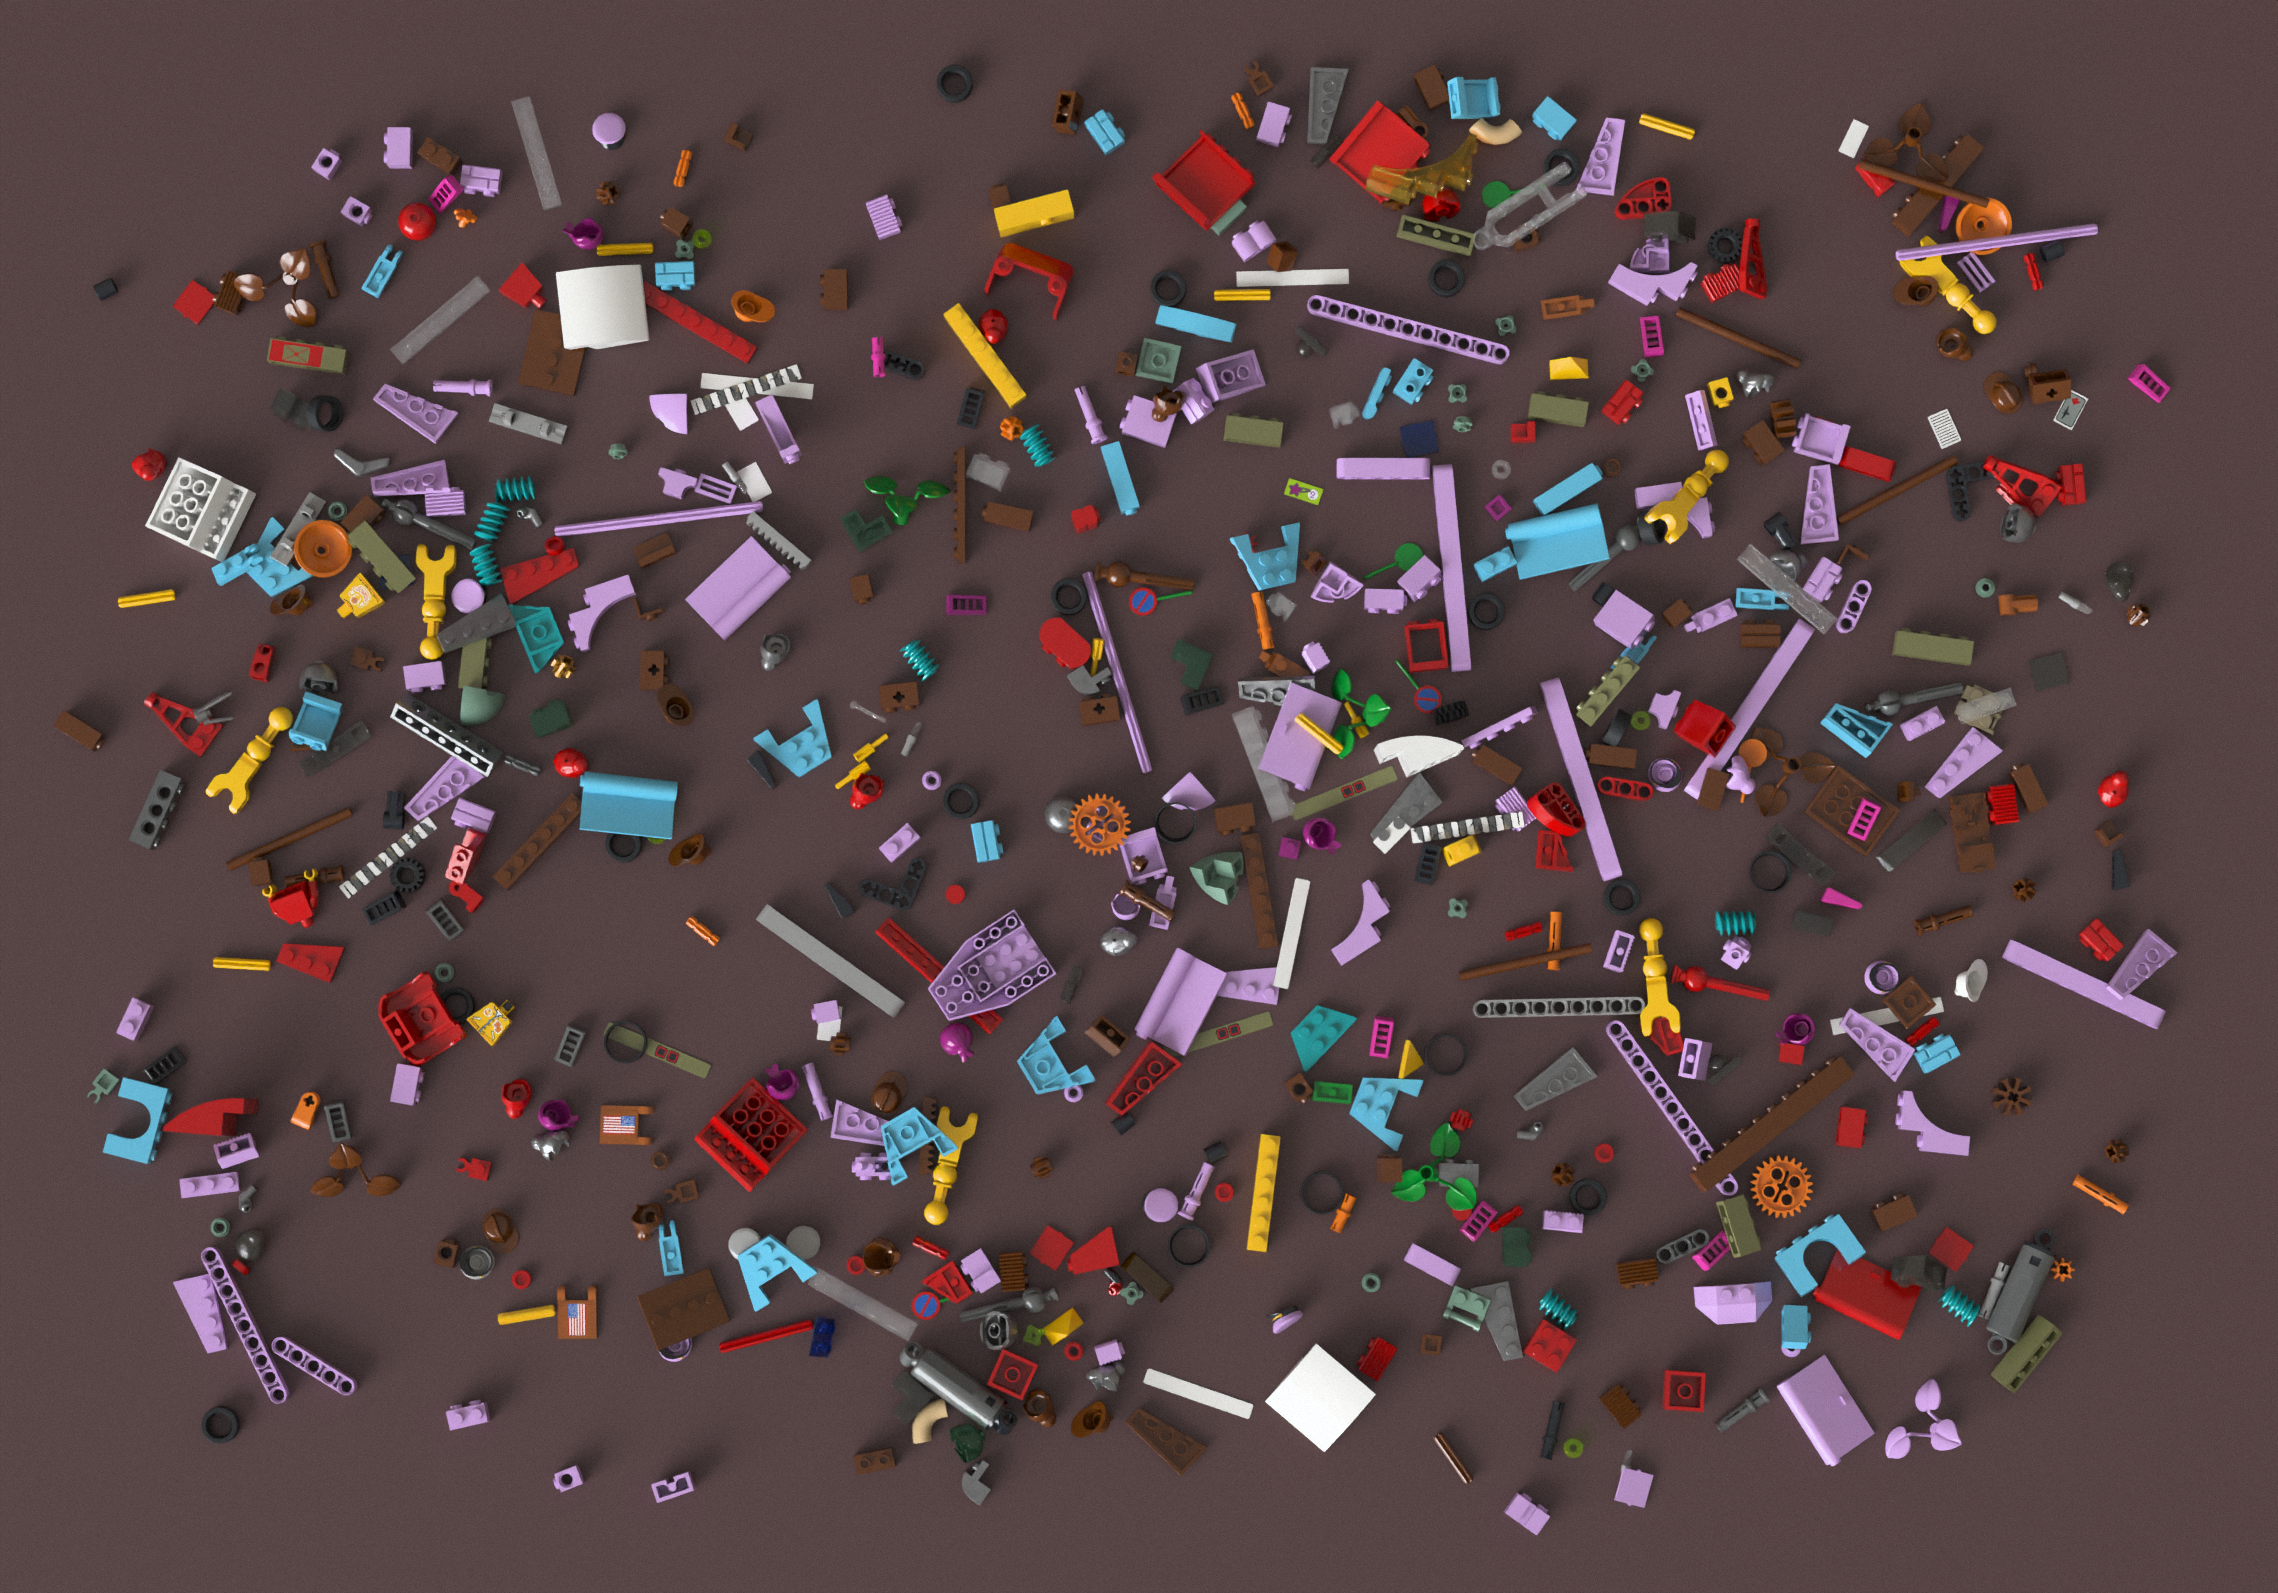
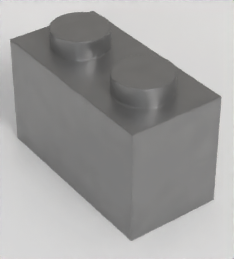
[1439,1159,1479,1187]

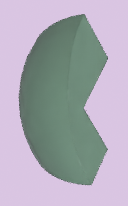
[460,686,506,727]
[1190,852,1244,905]

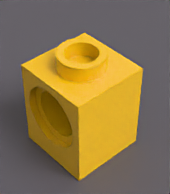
[1707,377,1734,408]

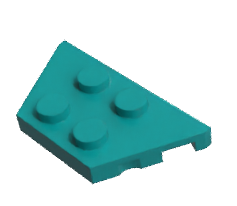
[507,605,565,674]
[1291,1005,1357,1072]

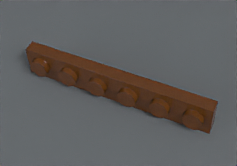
[954,447,966,563]
[1240,833,1279,950]

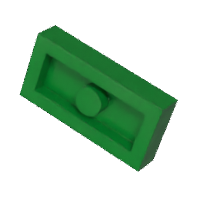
[1312,1081,1353,1104]

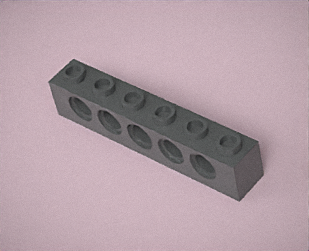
[390,693,504,777]

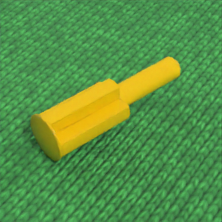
[1090,638,1105,677]
[1344,701,1369,739]
[853,734,889,763]
[835,760,871,789]

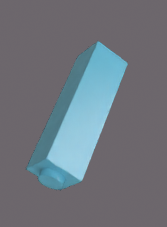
[1101,441,1140,516]
[1533,463,1603,516]

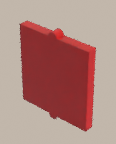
[173,280,215,325]
[1029,1225,1074,1271]
[1928,1227,1974,1272]

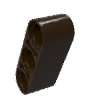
[1120,1252,1174,1303]

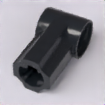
[1763,512,1799,550]
[383,791,405,830]

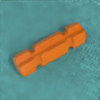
[1231,92,1255,129]
[673,150,692,187]
[686,916,720,946]

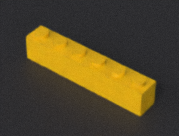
[943,303,1027,409]
[1247,1134,1280,1252]

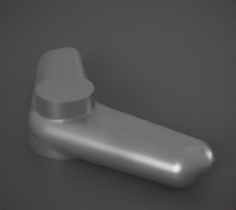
[333,448,390,477]

